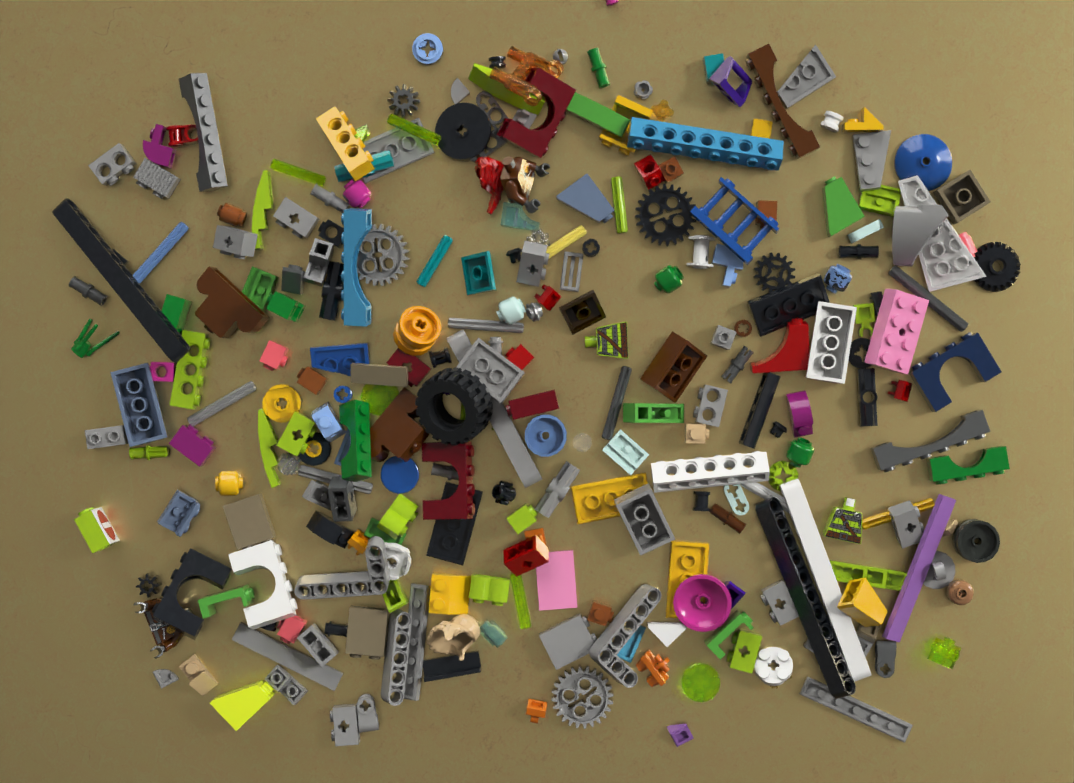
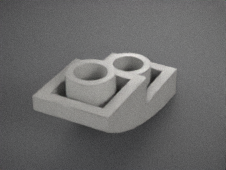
[265,665,308,705]

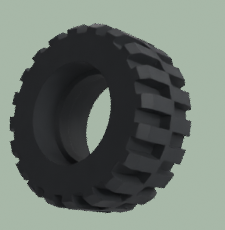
[415,367,493,445]

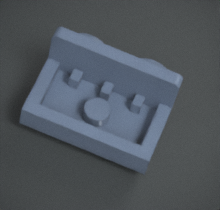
[157,489,200,537]

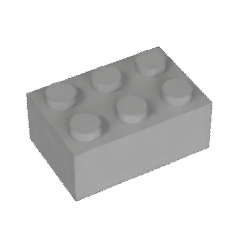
[614,483,675,556]

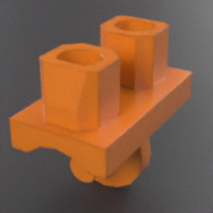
[636,649,670,687]

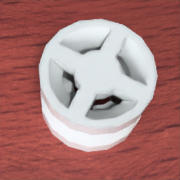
[820,111,844,132]

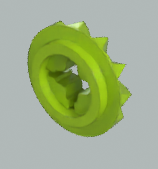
[769,461,799,491]

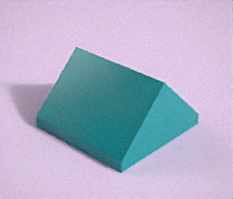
[461,251,497,295]

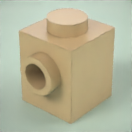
[684,424,709,444]

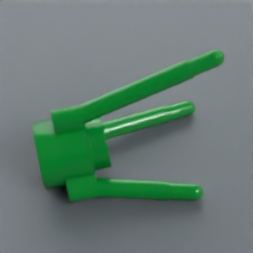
[71,319,120,358]

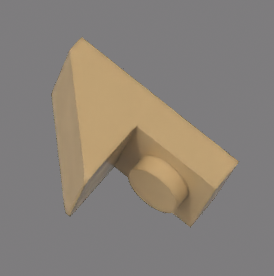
[179,654,219,696]

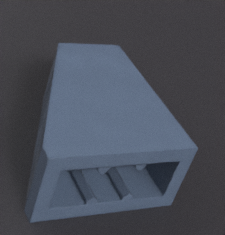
[556,174,615,223]

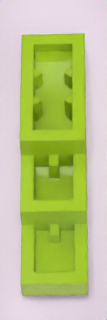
[468,63,545,115]
[252,170,274,250]
[258,408,281,488]
[830,560,907,591]

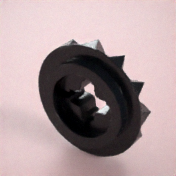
[849,338,872,369]

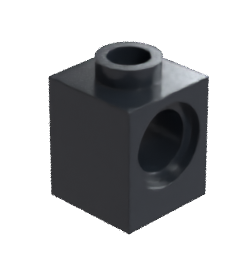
[318,219,344,248]

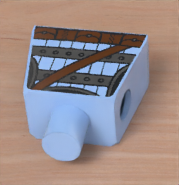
[311,401,346,442]

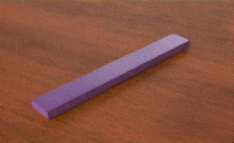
[882,494,956,642]

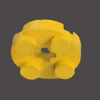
[262,384,302,423]

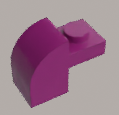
[143,124,176,169]
[786,391,813,438]

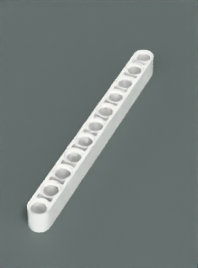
[779,478,872,682]

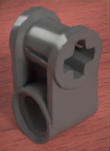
[875,640,897,678]

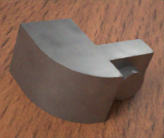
[303,238,334,287]

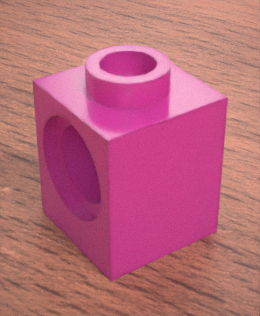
[149,362,177,382]

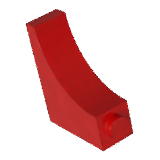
[750,318,810,373]

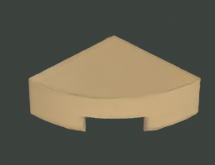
[942,519,958,537]

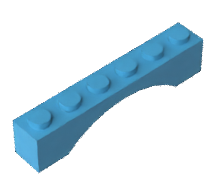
[341,208,372,327]

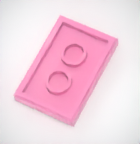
[536,550,577,611]

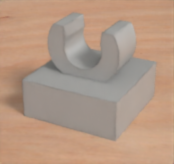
[513,108,537,129]

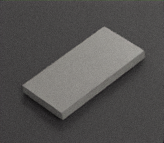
[354,118,435,184]

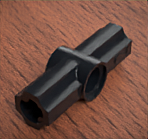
[319,261,344,321]
[857,368,878,426]

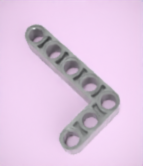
[294,536,390,600]
[589,584,662,688]

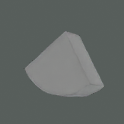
[451,78,470,105]
[153,669,179,689]

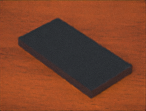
[747,273,830,337]
[426,481,483,566]

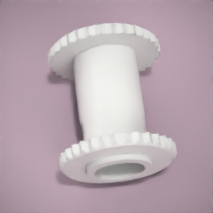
[687,235,715,269]

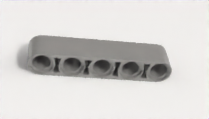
[381,609,412,706]

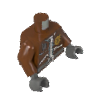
[500,156,550,213]
[133,598,193,659]

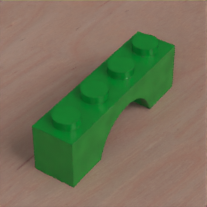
[266,291,306,323]
[339,400,372,482]
[926,446,1010,485]

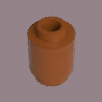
[217,203,247,227]

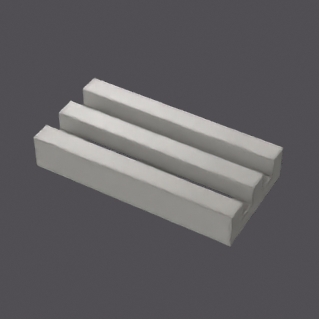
[560,251,583,292]

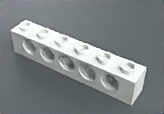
[651,451,770,493]

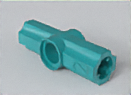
[334,150,394,182]

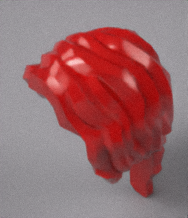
[475,156,504,214]

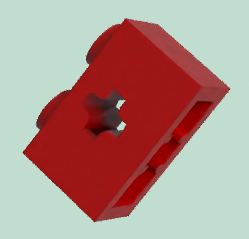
[503,535,549,577]

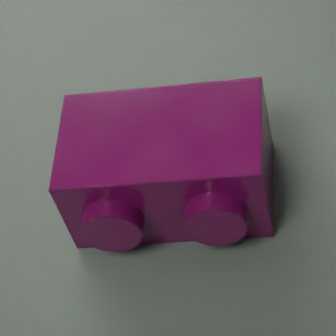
[169,424,216,467]

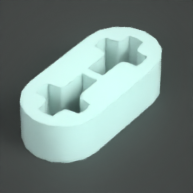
[847,219,884,244]
[723,484,749,515]

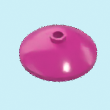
[673,574,732,632]

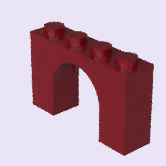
[497,67,576,158]
[506,390,559,420]
[422,441,475,520]

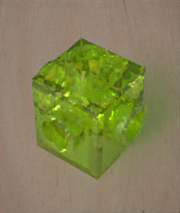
[927,637,961,669]

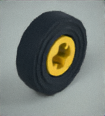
[298,432,331,466]

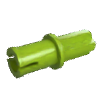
[129,445,169,460]

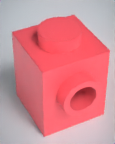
[259,340,289,371]
[277,615,307,644]

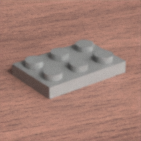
[456,338,525,404]

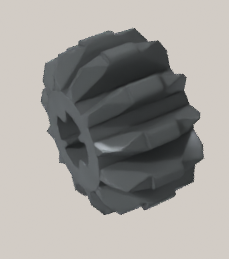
[387,84,420,117]

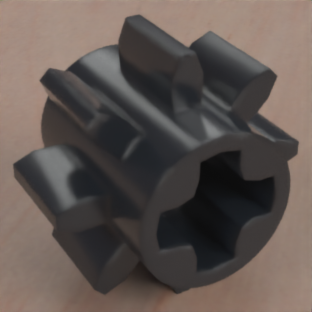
[492,481,516,505]
[136,573,161,598]

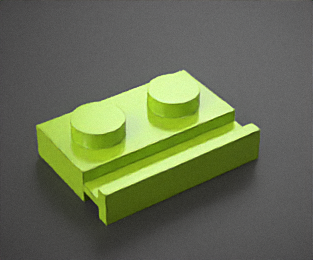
[859,185,901,217]

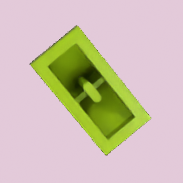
[379,579,409,613]

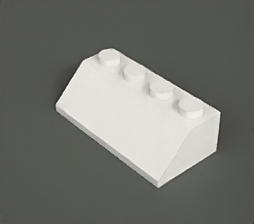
[806,301,857,384]

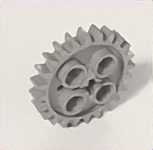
[357,224,410,286]
[551,665,614,729]

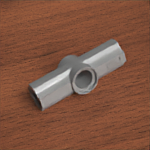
[535,461,580,518]

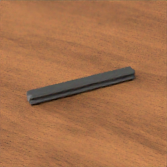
[889,265,968,332]

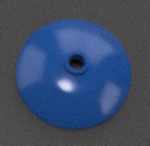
[894,134,952,191]

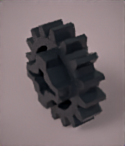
[753,252,795,293]

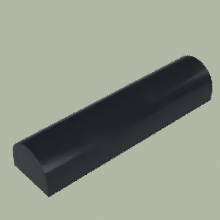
[739,372,781,449]

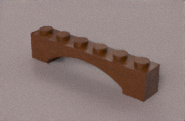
[746,44,820,159]

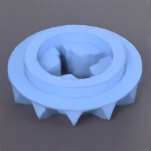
[412,33,443,64]

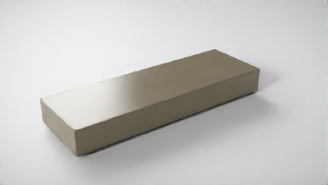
[351,363,408,387]

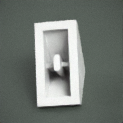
[647,622,687,647]

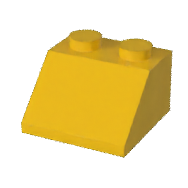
[429,572,471,615]

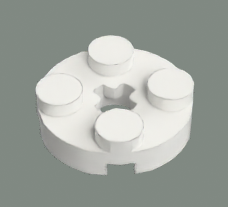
[374,542,411,580]
[754,647,793,686]

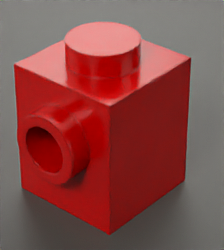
[505,344,535,370]

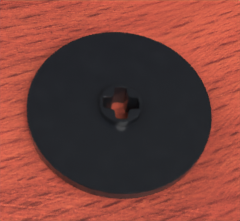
[435,103,491,160]

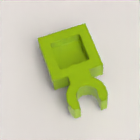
[853,303,875,337]

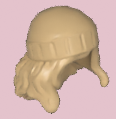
[426,614,480,661]

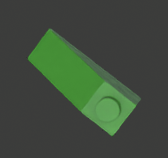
[623,403,684,423]

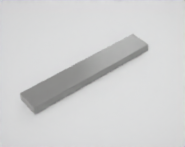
[404,583,431,701]
[232,622,343,691]
[799,676,913,743]

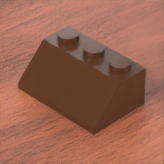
[640,331,707,403]

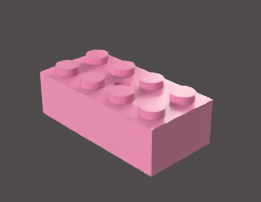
[864,289,929,375]

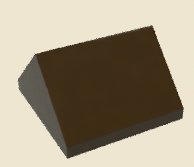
[559,290,606,335]

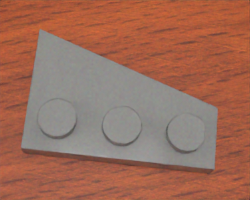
[777,45,836,109]
[852,130,891,192]

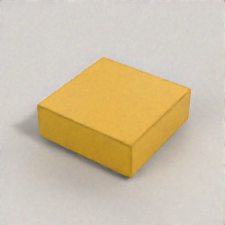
[751,118,773,139]

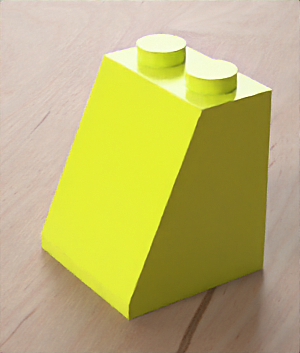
[210,680,275,731]

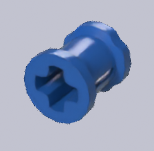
[334,386,353,403]

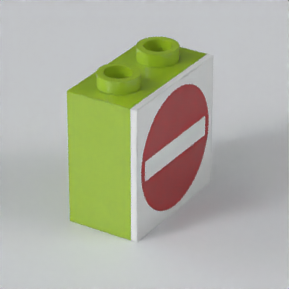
[74,507,120,554]

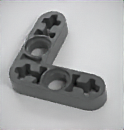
[469,91,509,163]

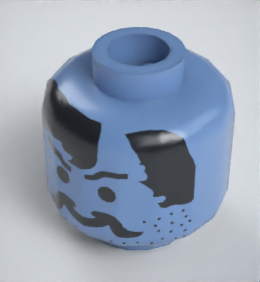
[823,264,852,294]

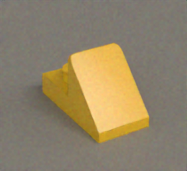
[842,107,884,133]

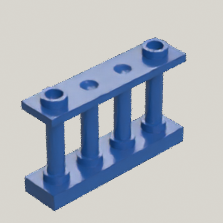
[690,177,779,265]

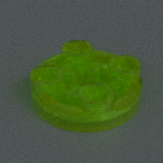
[361,384,399,416]
[681,662,720,702]

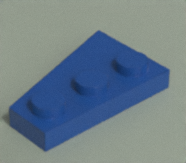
[310,343,370,377]

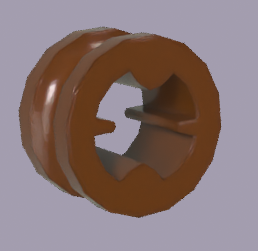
[734,320,752,337]

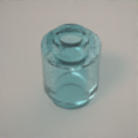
[480,620,508,648]

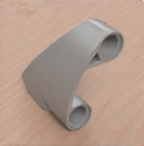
[892,204,949,267]

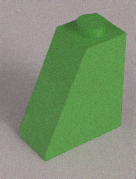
[822,176,865,237]

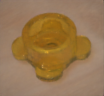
[651,100,674,122]

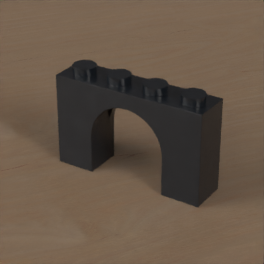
[152,548,232,640]

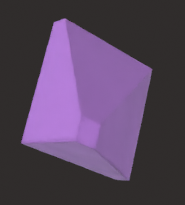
[667,724,694,747]

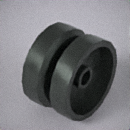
[952,519,1000,563]

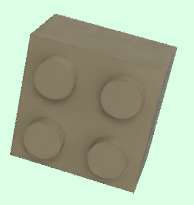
[933,170,990,225]

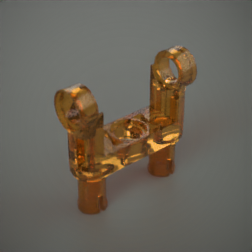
[490,46,564,106]

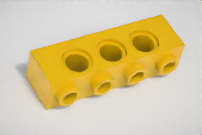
[316,106,375,181]

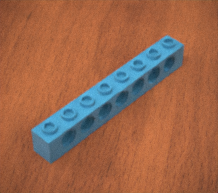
[627,117,784,171]

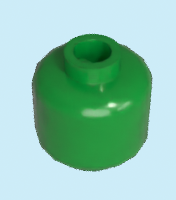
[654,265,684,294]
[786,437,814,468]

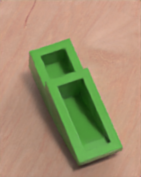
[567,92,630,138]

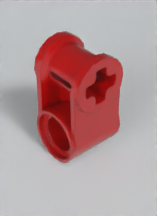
[166,124,199,147]

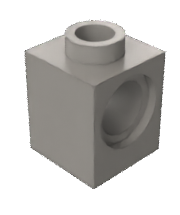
[710,325,736,350]

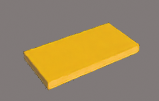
[571,472,648,524]
[665,541,709,618]

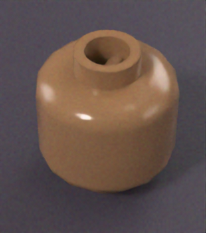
[946,579,974,605]

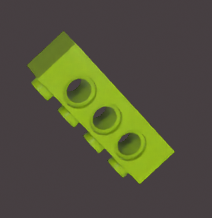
[170,330,211,409]

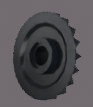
[974,242,1021,292]

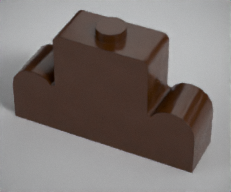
[195,266,270,339]
[370,387,429,462]

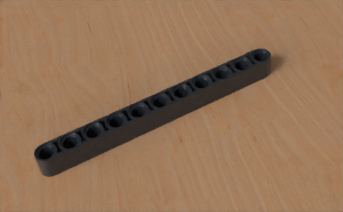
[52,198,191,363]
[755,497,856,699]

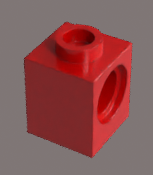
[634,154,665,190]

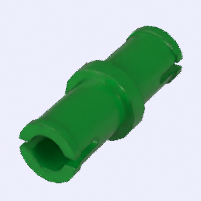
[587,48,610,88]

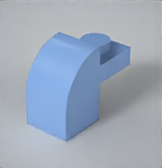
[711,244,743,287]

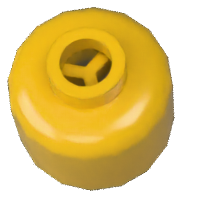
[215,471,243,496]

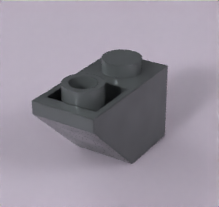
[281,264,305,295]

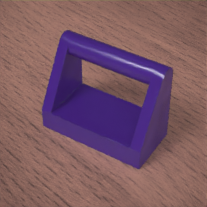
[709,56,752,107]

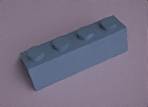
[110,363,167,447]

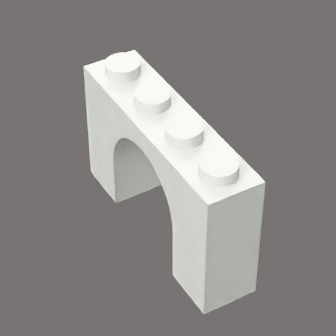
[228,540,298,630]

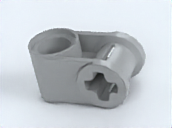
[357,694,379,733]

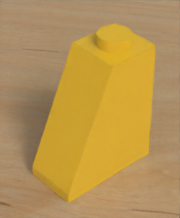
[837,577,888,627]

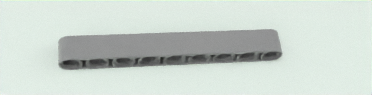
[446,329,542,488]

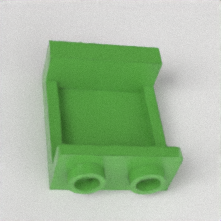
[198,584,255,619]
[704,610,754,660]

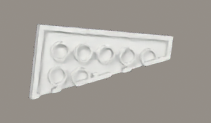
[898,175,986,292]

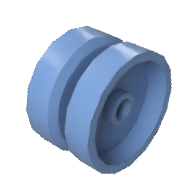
[525,415,567,457]

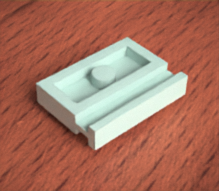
[602,429,649,475]

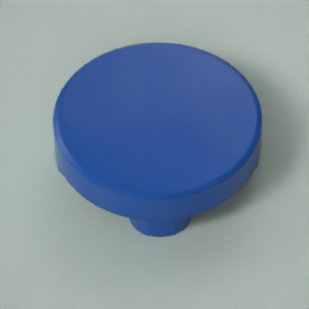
[381,456,419,494]

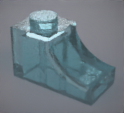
[501,200,540,232]

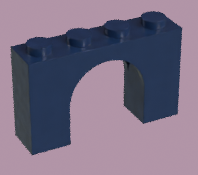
[909,332,1002,412]

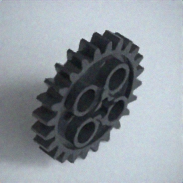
[635,184,697,247]

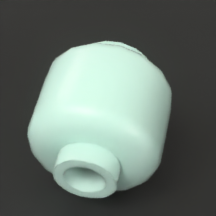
[496,296,526,325]

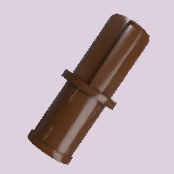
[709,504,746,534]

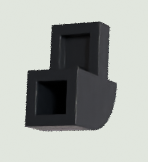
[306,510,354,549]

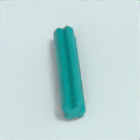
[417,235,453,287]

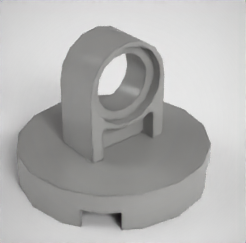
[923,551,955,589]

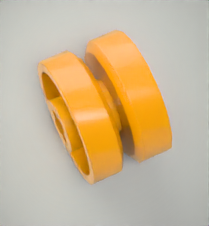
[393,306,441,356]

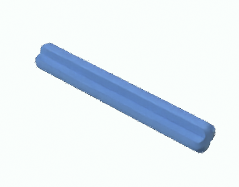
[133,222,189,283]

